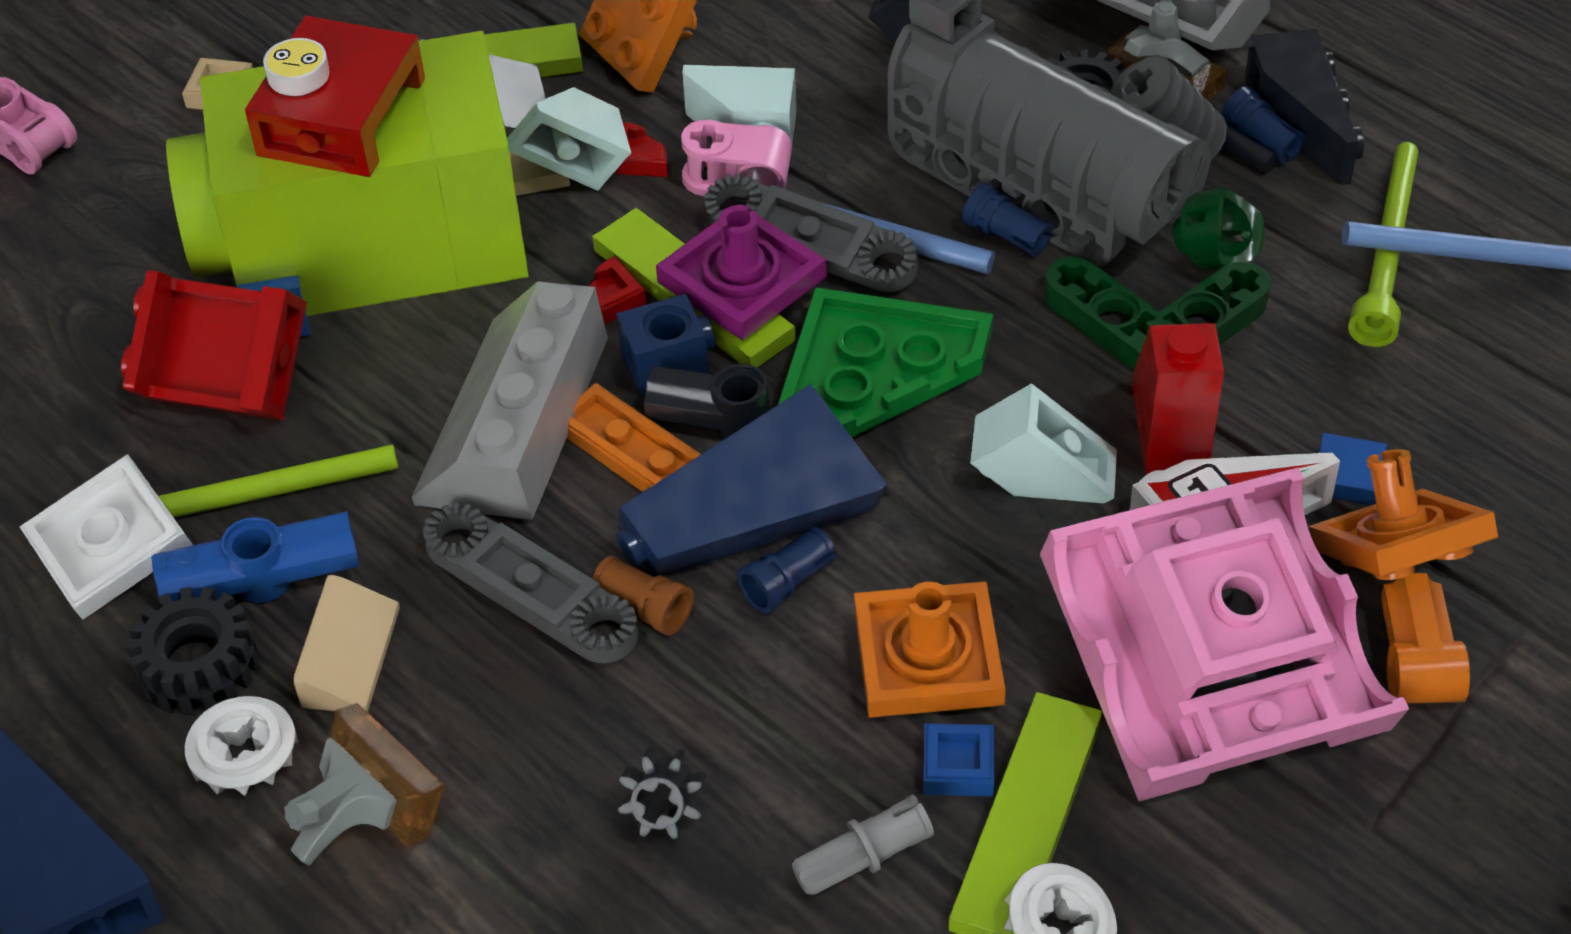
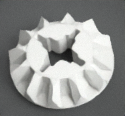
[185,696,298,796]
[1004,863,1117,934]

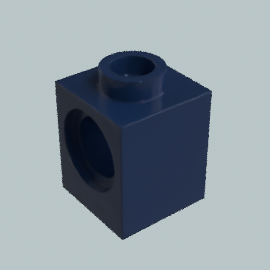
[616,294,715,397]

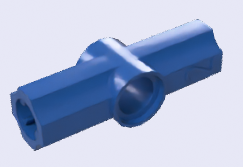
[151,511,359,603]

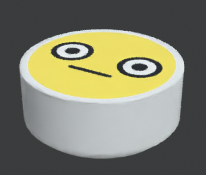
[263,38,330,96]

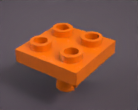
[579,0,697,92]
[1309,449,1498,580]
[854,581,1006,718]

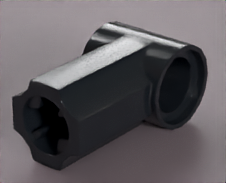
[644,364,770,440]

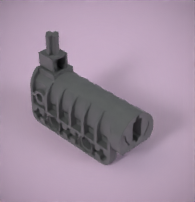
[888,0,1211,266]

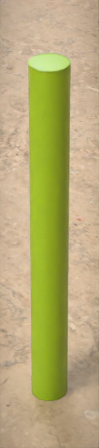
[158,444,399,518]

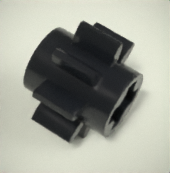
[618,747,706,839]

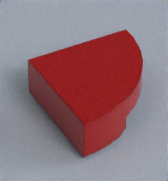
[613,122,668,177]
[590,256,646,325]

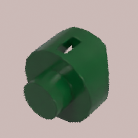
[1173,187,1265,271]

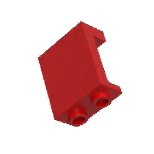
[244,15,425,177]
[121,270,307,421]

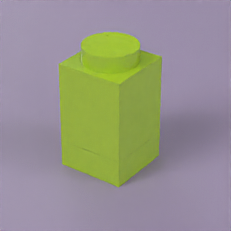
[166,31,529,316]

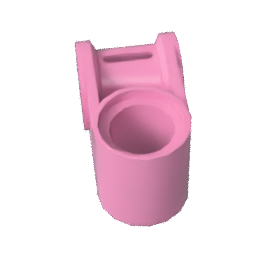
[0,77,78,174]
[681,119,792,198]

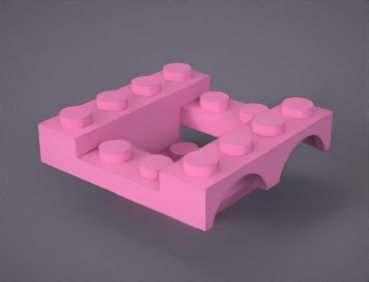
[1040,467,1409,801]

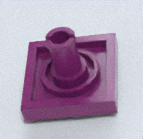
[656,204,827,341]

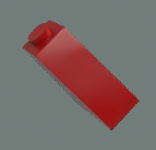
[1131,323,1224,476]

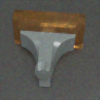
[1105,1,1227,101]
[284,703,444,865]

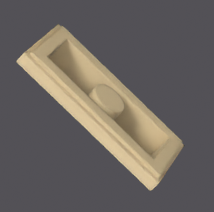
[294,575,400,715]

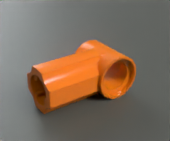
[1381,573,1470,703]

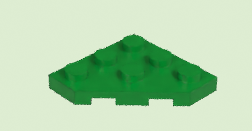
[778,287,993,437]

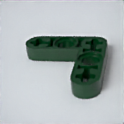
[1044,257,1271,371]

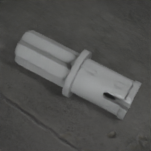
[792,794,934,895]

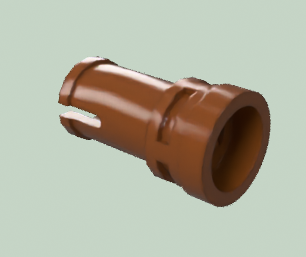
[593,555,694,636]

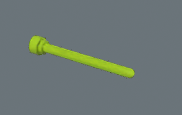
[1348,142,1418,347]

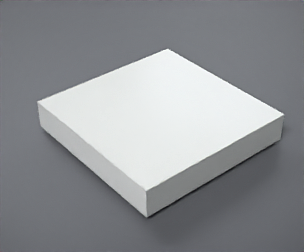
[20,454,193,620]

